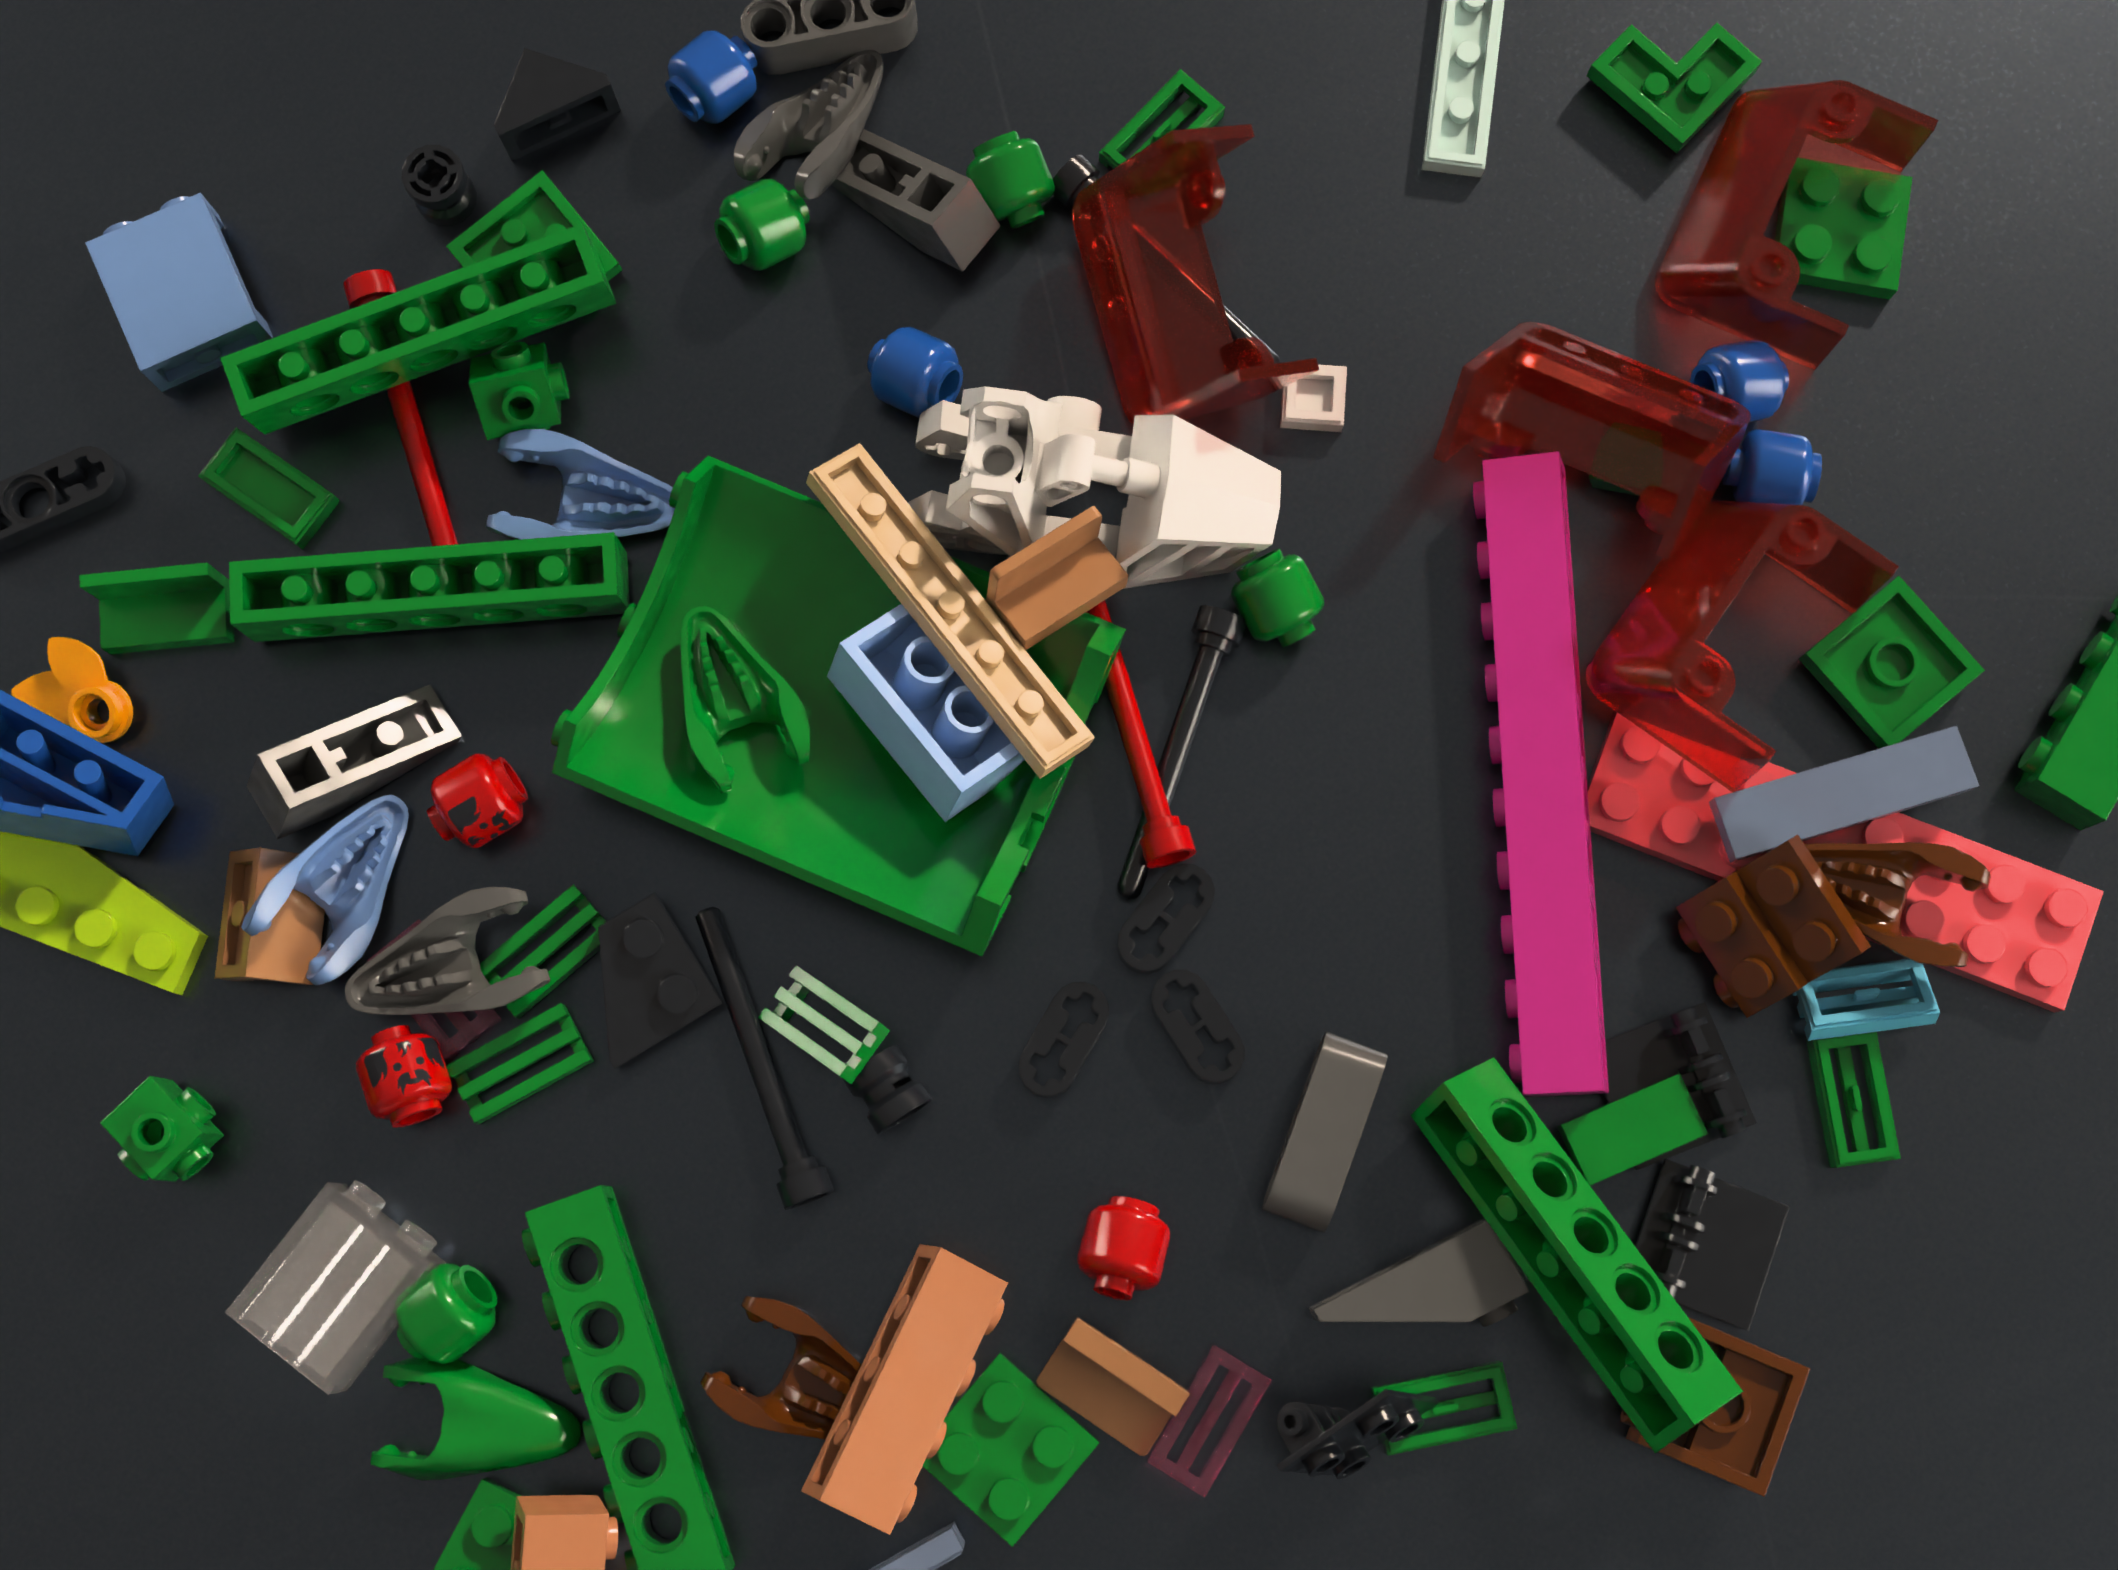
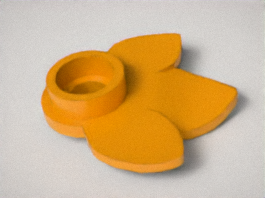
[11,637,133,743]

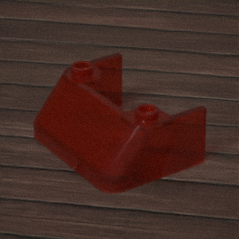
[1655,80,1938,370]
[1073,124,1319,425]
[1433,322,1751,560]
[1586,500,1899,792]

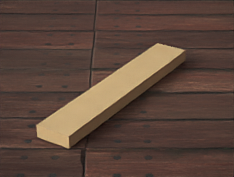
[806,443,1095,779]

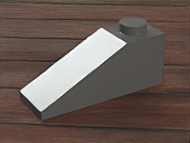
[831,129,1000,272]
[246,684,461,839]
[1308,1219,1529,1327]

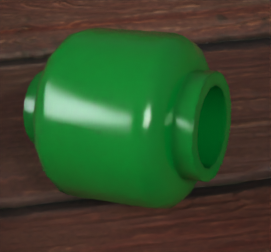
[966,131,1055,229]
[714,179,810,270]
[1231,548,1324,647]
[396,1264,497,1364]

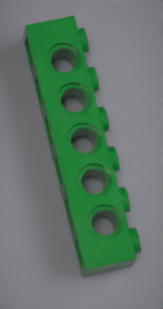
[220,223,617,435]
[229,532,630,642]
[1410,1057,1743,1453]
[522,1185,736,1570]

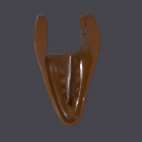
[1805,842,1991,967]
[700,1296,861,1440]

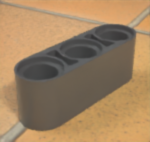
[741,0,918,75]
[1262,1031,1388,1233]

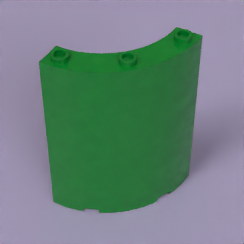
[551,455,1126,956]

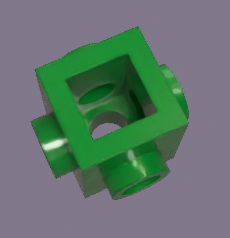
[469,342,570,440]
[100,1076,224,1181]

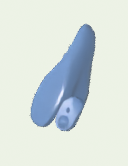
[485,429,675,540]
[241,795,409,985]

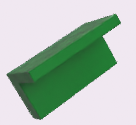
[79,563,235,654]

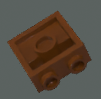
[1676,834,1871,1018]
[1621,1317,1811,1497]

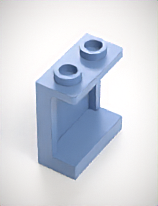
[85,192,273,392]

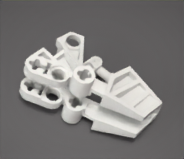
[908,387,1281,589]

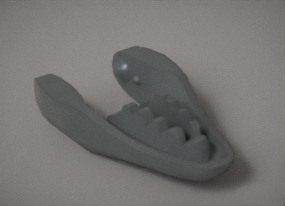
[734,50,884,200]
[345,887,550,1015]

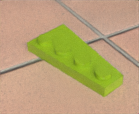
[0,831,208,995]

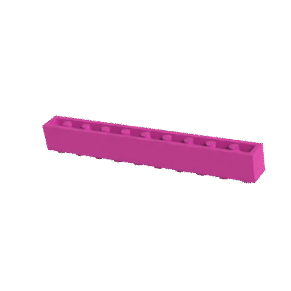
[1473,451,1609,1097]

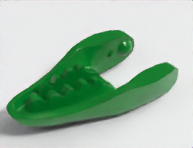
[680,606,810,793]
[370,1357,581,1481]

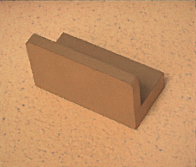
[986,506,1129,650]
[214,847,325,985]
[1036,1316,1190,1456]

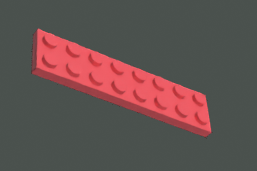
[1587,705,2104,1013]

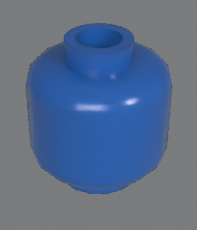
[665,31,757,124]
[867,327,963,418]
[1690,340,1789,426]
[1722,429,1822,515]

